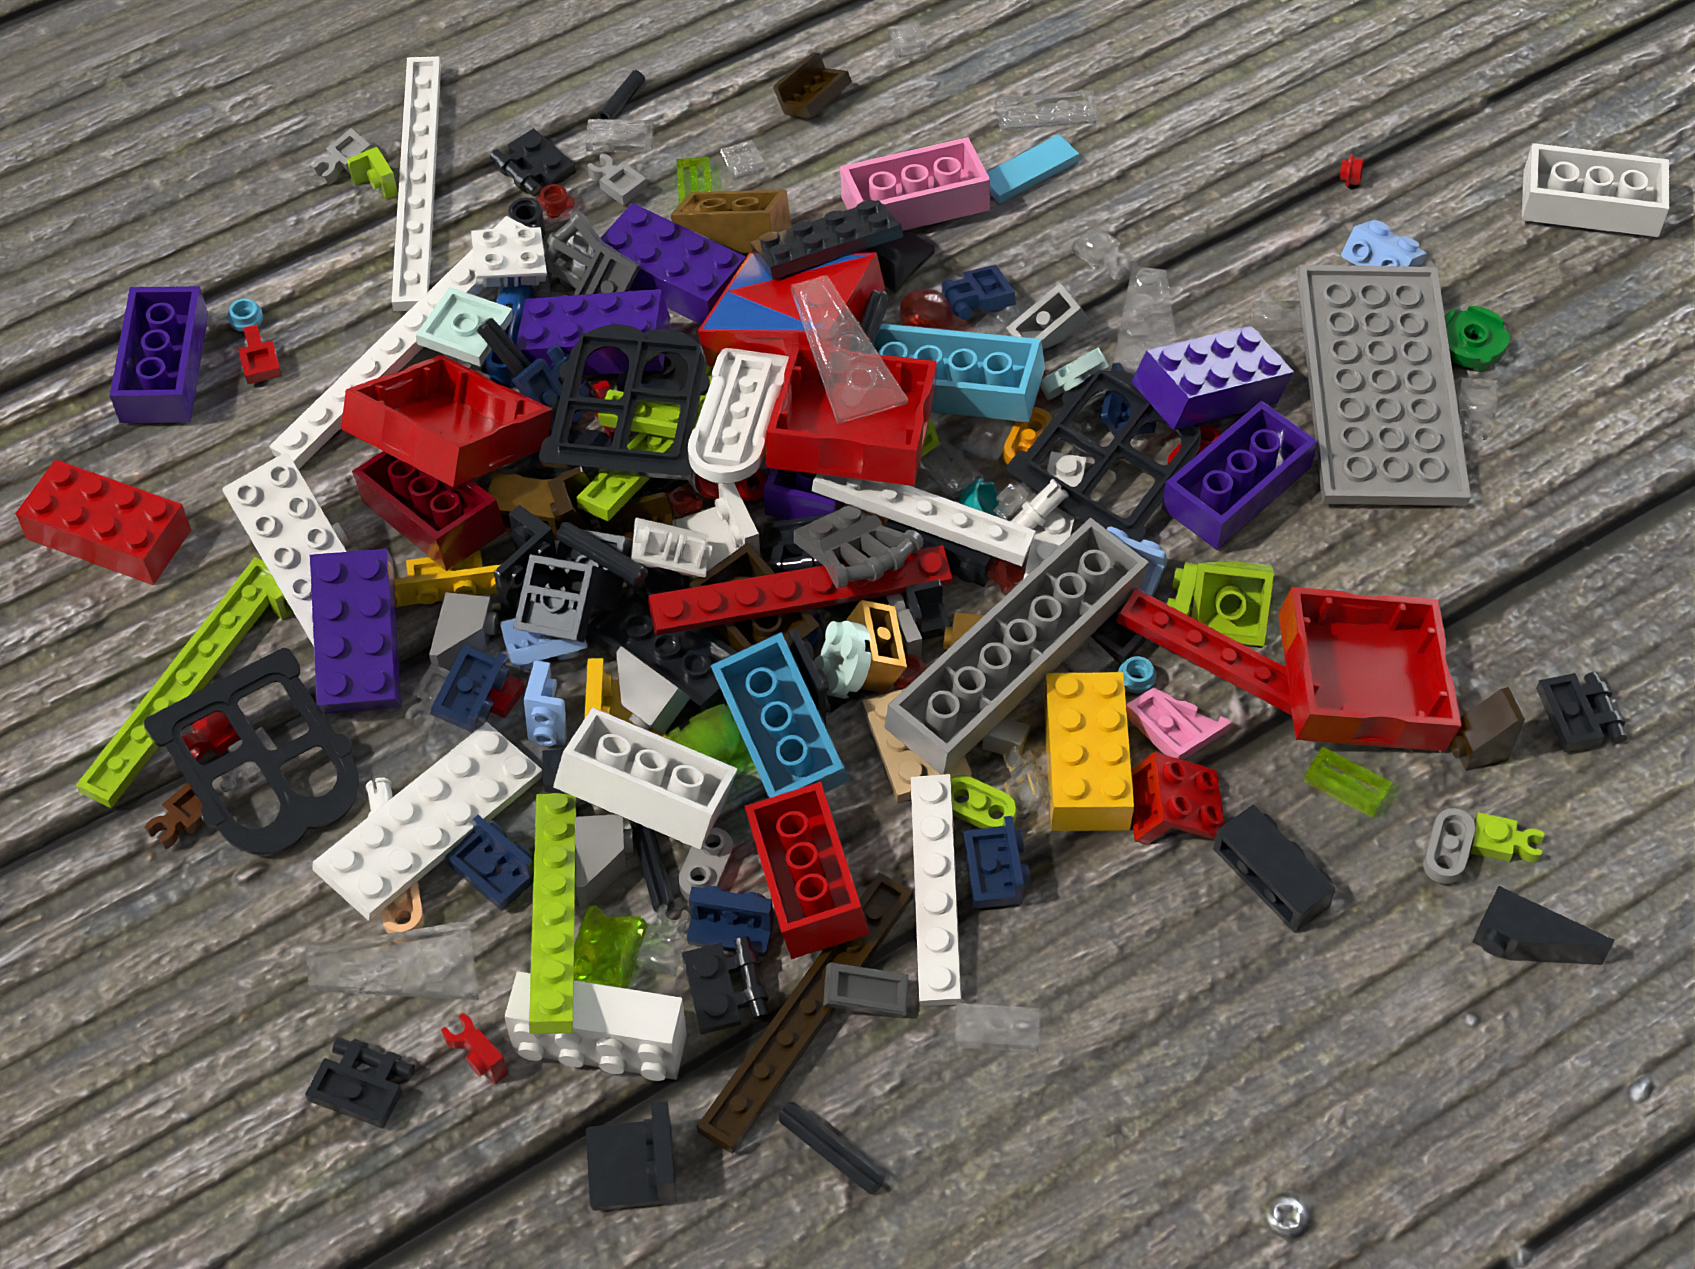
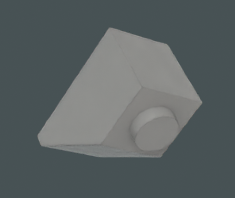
[1006,283,1091,350]
[429,592,499,676]
[616,647,691,735]
[575,814,634,907]

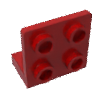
[1131,752,1225,845]

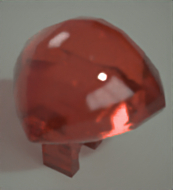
[899,289,955,330]

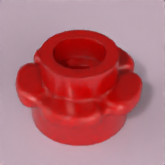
[1340,155,1364,188]

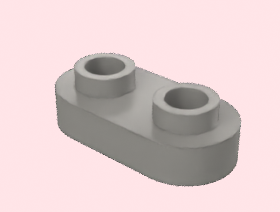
[1423,808,1475,884]
[679,828,734,900]

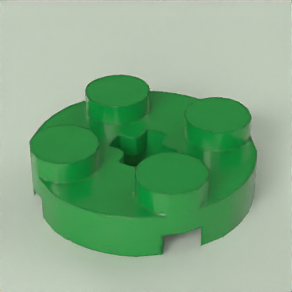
[1444,306,1510,372]

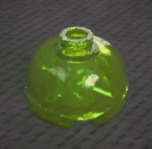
[664,704,741,766]

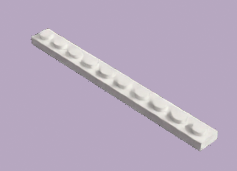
[392,56,441,311]
[269,216,528,470]

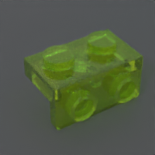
[574,906,649,989]

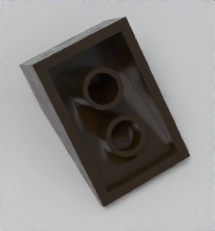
[689,543,820,652]

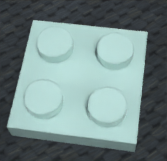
[416,287,513,366]

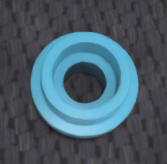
[227,298,263,331]
[1118,656,1156,693]

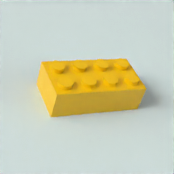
[1043,672,1134,831]

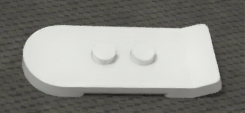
[688,348,789,483]

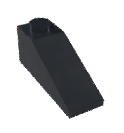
[1472,886,1615,965]

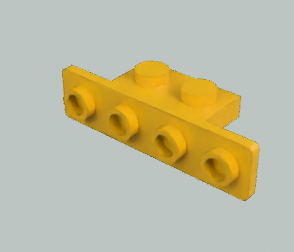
[394,550,500,608]

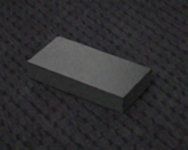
[823,963,909,1018]

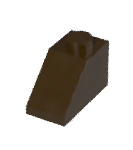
[1450,687,1525,771]

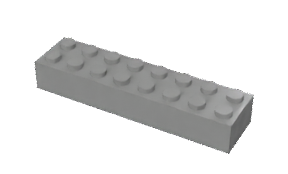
[885,518,1149,775]

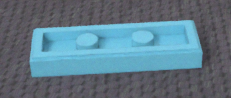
[986,134,1079,204]

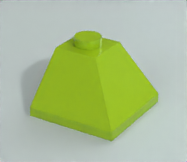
[1191,561,1274,647]

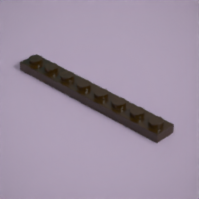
[697,872,913,1154]

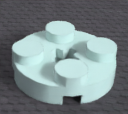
[1040,347,1109,400]
[814,621,872,699]

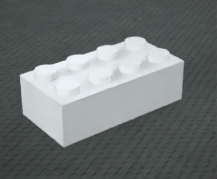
[1522,143,1669,237]
[553,707,737,849]
[505,971,687,1081]

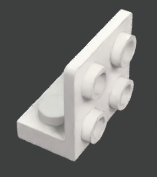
[676,482,760,582]

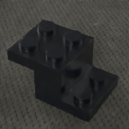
[513,529,633,643]

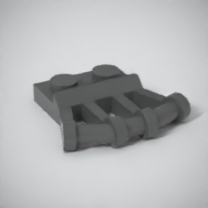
[532,210,642,298]
[794,505,924,588]

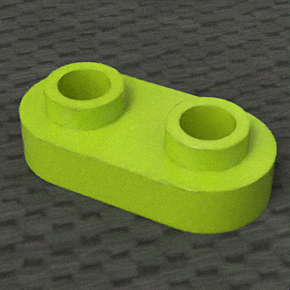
[1167,562,1197,616]
[951,775,1017,829]

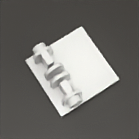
[471,227,547,288]
[631,518,712,577]

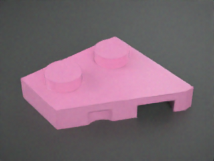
[1126,688,1231,760]

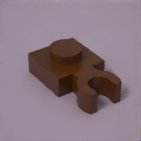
[145,783,205,849]

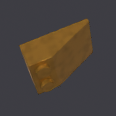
[670,190,792,253]

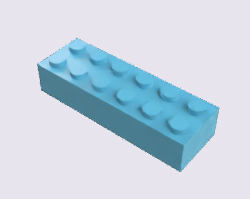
[870,323,1045,422]

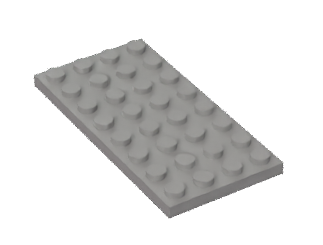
[1297,265,1471,506]

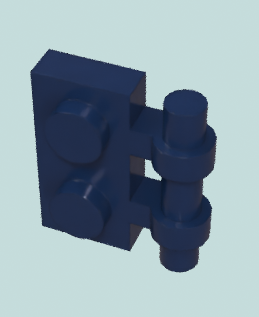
[941,264,1016,320]
[512,344,594,436]

